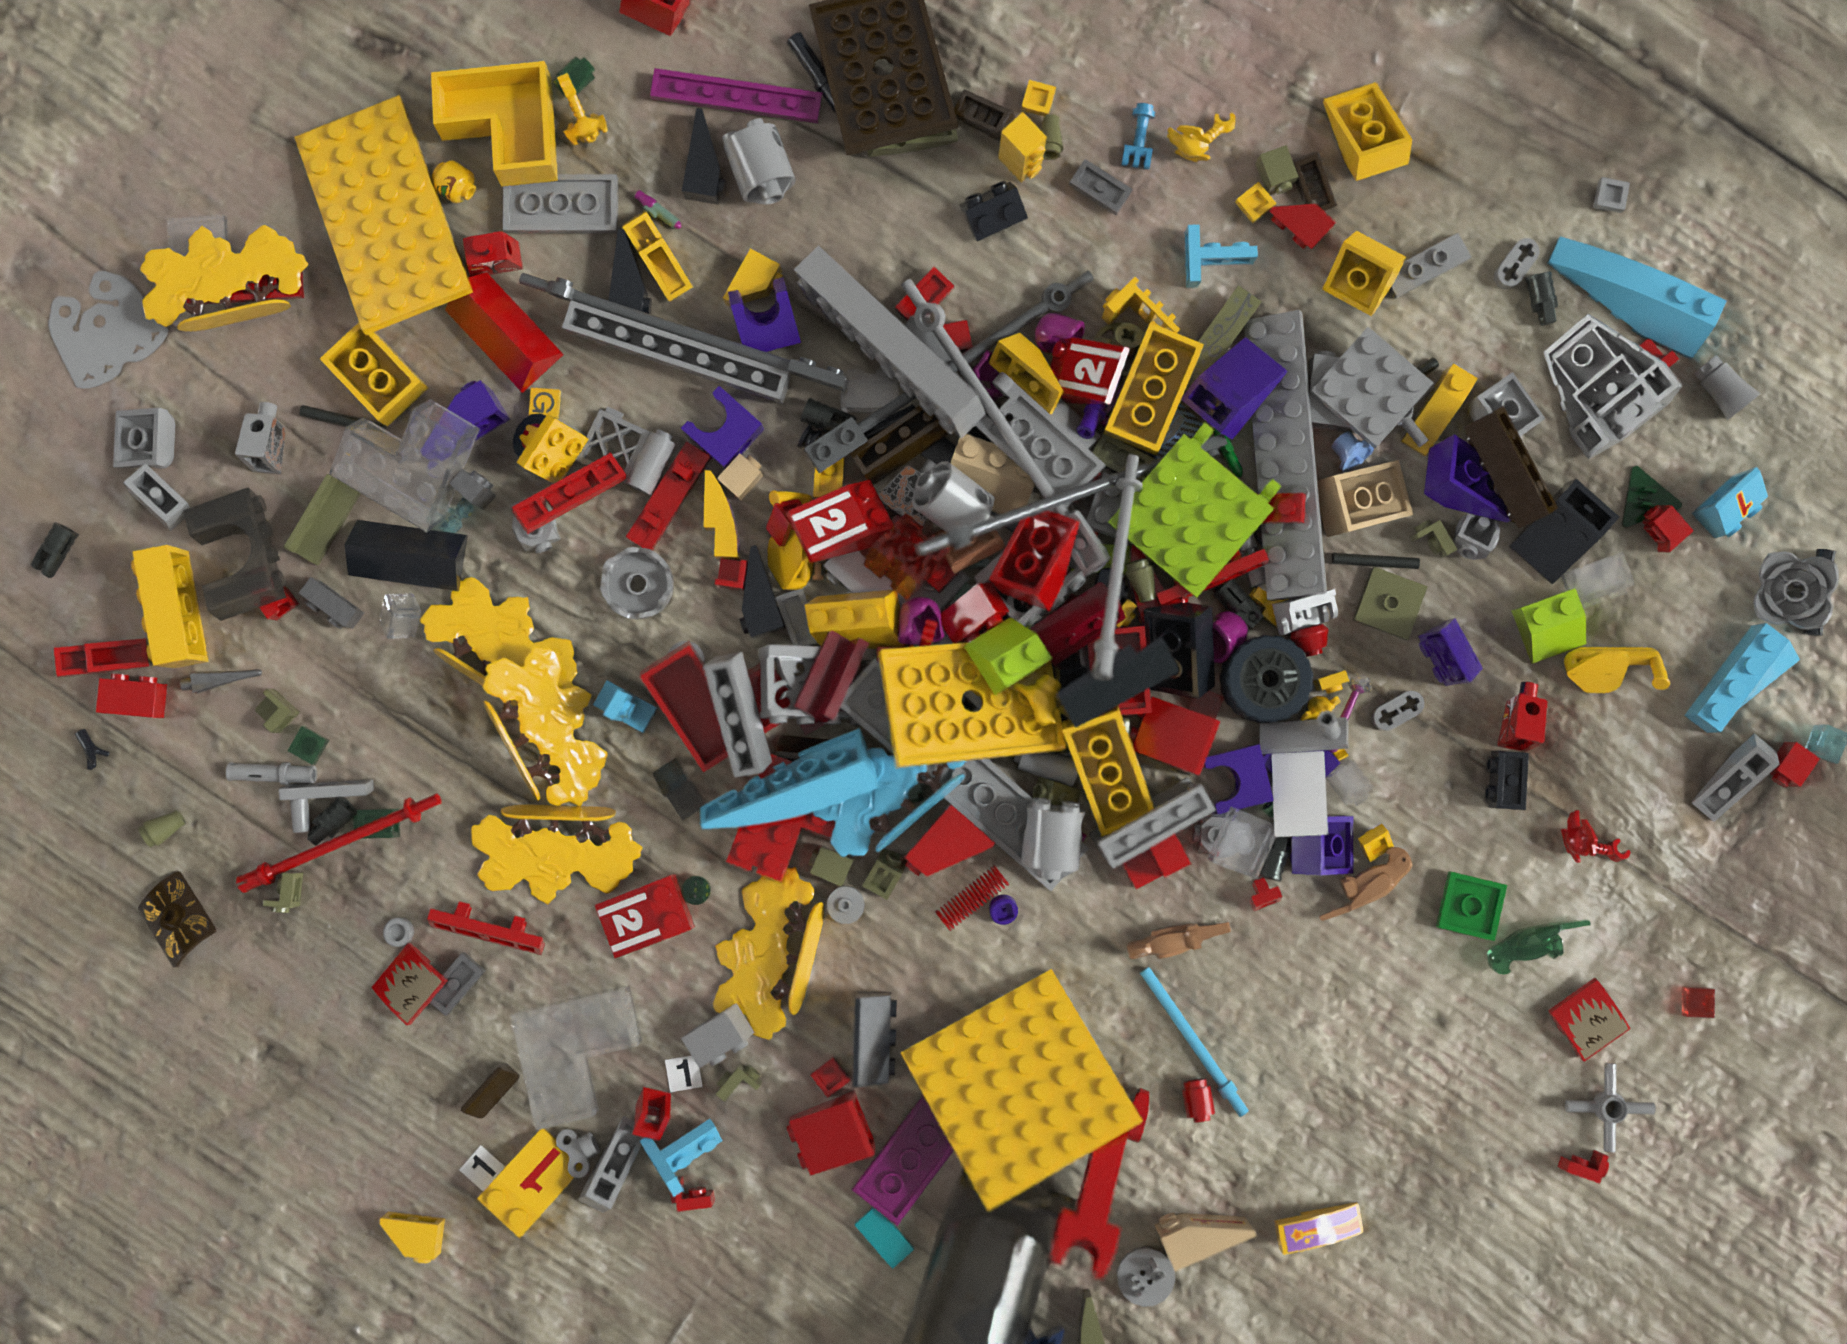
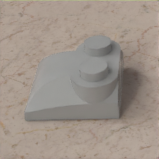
[1468,372,1545,436]
[113,408,175,469]

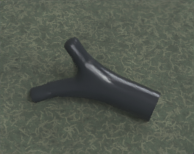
[75,729,110,770]

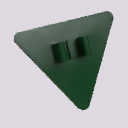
[1622,466,1682,527]

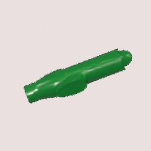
[1213,428,1243,477]

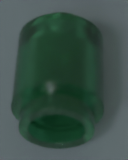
[553,56,595,96]

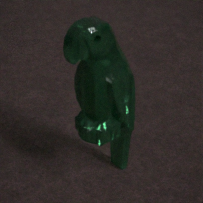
[1487,919,1590,975]

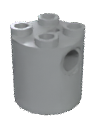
[722,118,796,205]
[912,461,995,533]
[1021,798,1085,880]

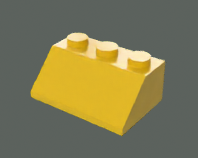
[804,589,906,649]

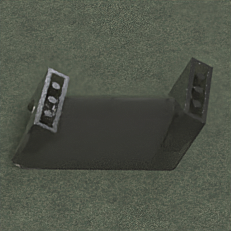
[902,1166,1077,1344]

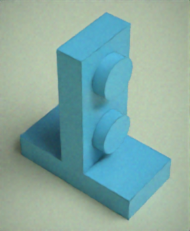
[1184,225,1258,288]
[593,680,658,733]
[640,1119,722,1197]

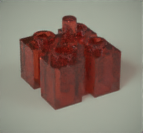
[863,513,950,601]

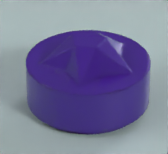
[988,894,1018,925]

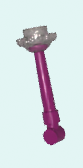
[1328,673,1373,753]

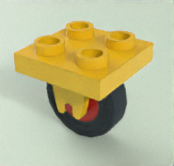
[513,413,589,484]

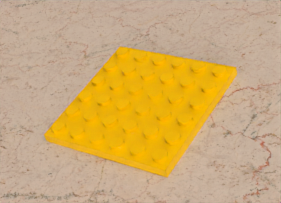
[901,969,1142,1211]

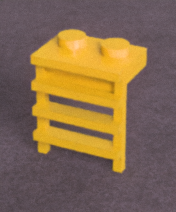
[1101,277,1180,333]

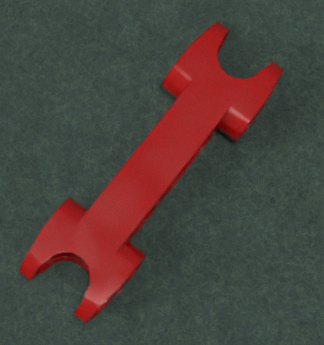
[1050,1088,1149,1281]

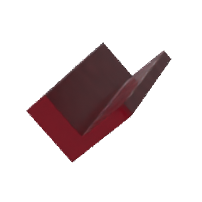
[1030,582,1127,666]
[794,631,869,723]

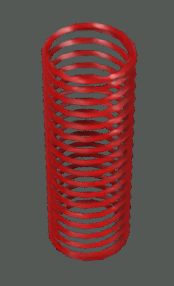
[935,865,1009,931]

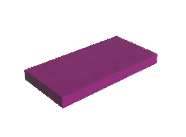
[851,1095,954,1226]

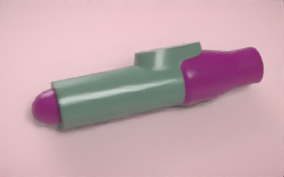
[634,190,681,229]

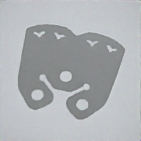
[48,271,169,389]

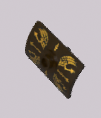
[138,871,216,968]

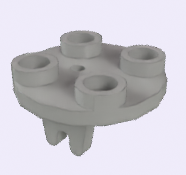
[1116,1246,1175,1307]

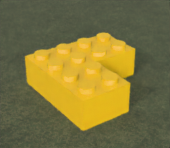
[431,61,558,187]

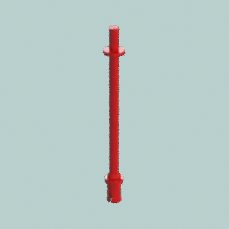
[236,793,442,893]

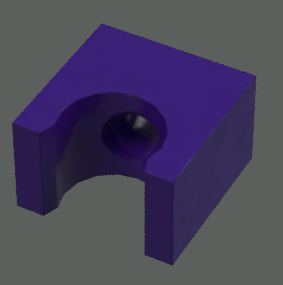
[728,277,801,352]
[681,386,765,469]
[1203,744,1274,815]

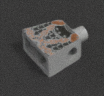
[235,402,286,474]
[878,459,936,532]

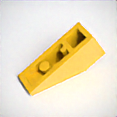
[989,333,1063,414]
[1401,363,1478,456]

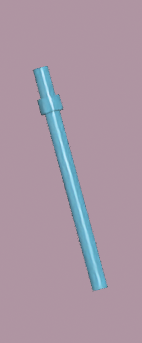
[1140,967,1249,1117]

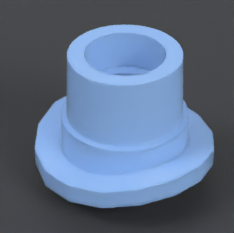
[1332,431,1374,472]

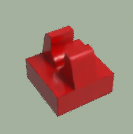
[1249,877,1283,912]

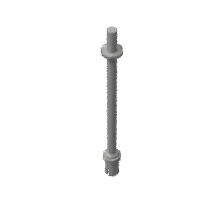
[1092,455,1142,680]

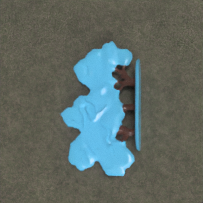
[813,748,966,857]

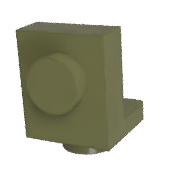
[1032,777,1081,805]
[715,1063,762,1102]

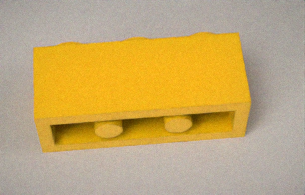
[998,112,1047,183]

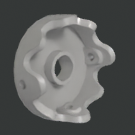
[600,547,674,620]

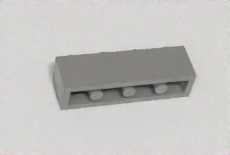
[703,651,772,777]

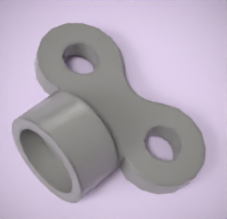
[556,1129,600,1178]

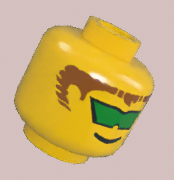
[431,160,476,204]

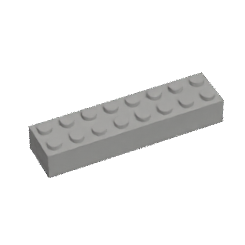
[794,245,986,439]

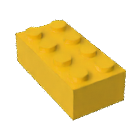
[1103,322,1204,456]
[131,545,209,668]
[1062,705,1155,836]

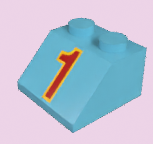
[1691,467,1768,538]

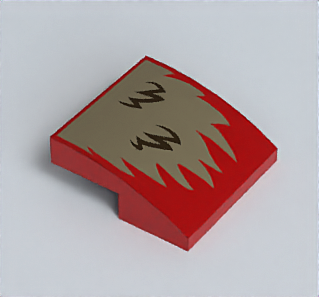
[371,943,448,1026]
[1548,978,1631,1062]

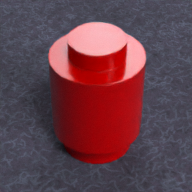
[1182,1078,1215,1123]

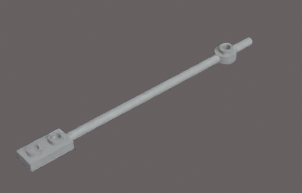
[901,279,1112,576]

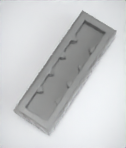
[1389,233,1472,299]

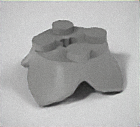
[1753,552,1839,630]

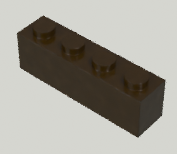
[849,406,948,485]
[1464,406,1558,529]

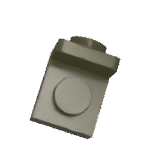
[1410,520,1458,558]
[862,848,907,900]
[262,871,303,913]

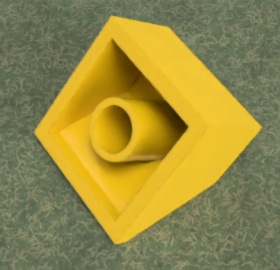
[1322,231,1406,316]

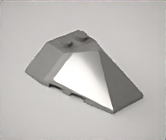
[1543,314,1682,459]

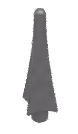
[180,669,262,694]

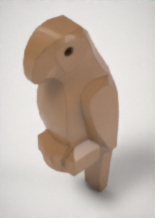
[1319,847,1413,921]
[1127,922,1231,959]

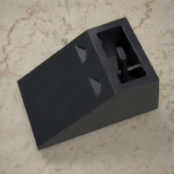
[1509,479,1620,584]

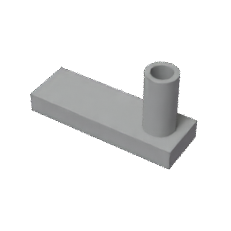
[1260,711,1349,754]
[279,779,374,833]

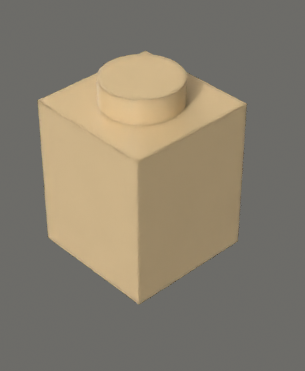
[717,453,763,501]

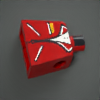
[463,231,523,277]
[1497,682,1548,753]

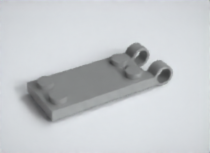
[974,372,1105,508]

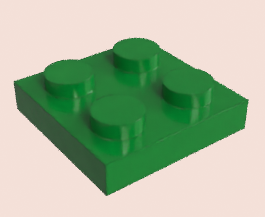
[1436,871,1508,941]

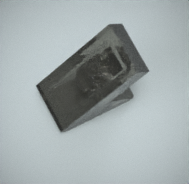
[652,757,707,821]

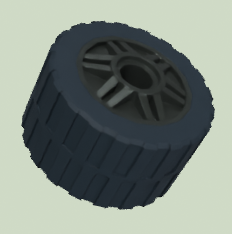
[1219,635,1313,723]

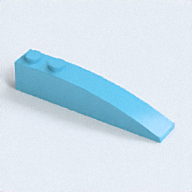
[1548,236,1727,359]
[700,728,878,829]

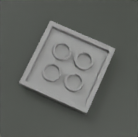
[1309,327,1433,449]

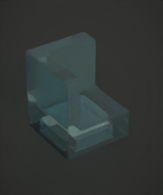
[1805,724,1847,764]

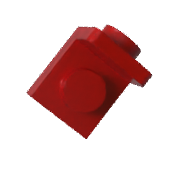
[1557,1150,1609,1184]
[670,1176,715,1212]

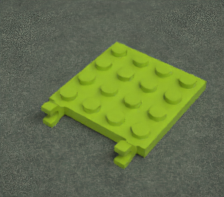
[1108,423,1281,598]

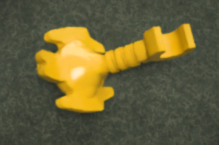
[557,73,607,145]
[1167,113,1236,162]
[1300,696,1348,761]

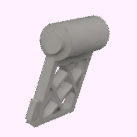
[576,407,676,495]
[1014,752,1078,787]

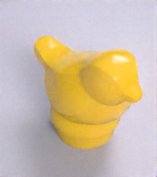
[1013,674,1062,726]

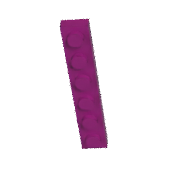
[650,68,823,124]

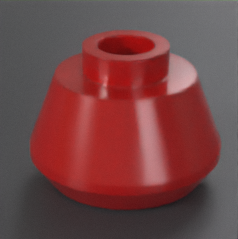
[1290,624,1329,657]

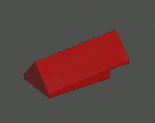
[445,272,564,393]

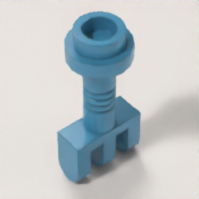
[1121,103,1155,170]

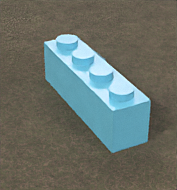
[1684,623,1800,733]

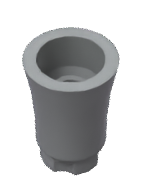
[1694,355,1761,420]

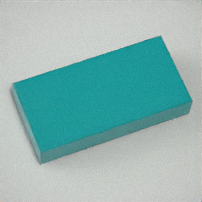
[854,1207,914,1269]

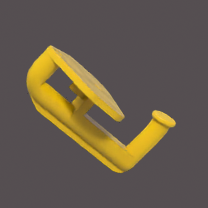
[767,490,813,590]
[1564,647,1670,693]

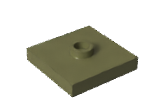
[1353,567,1428,640]

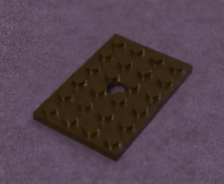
[809,0,958,156]

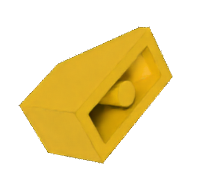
[723,248,784,307]
[379,1211,445,1263]

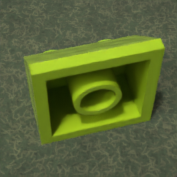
[1511,588,1586,664]
[963,617,1052,695]

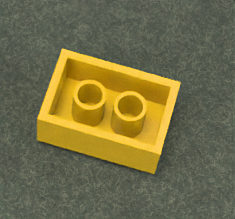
[320,322,429,427]

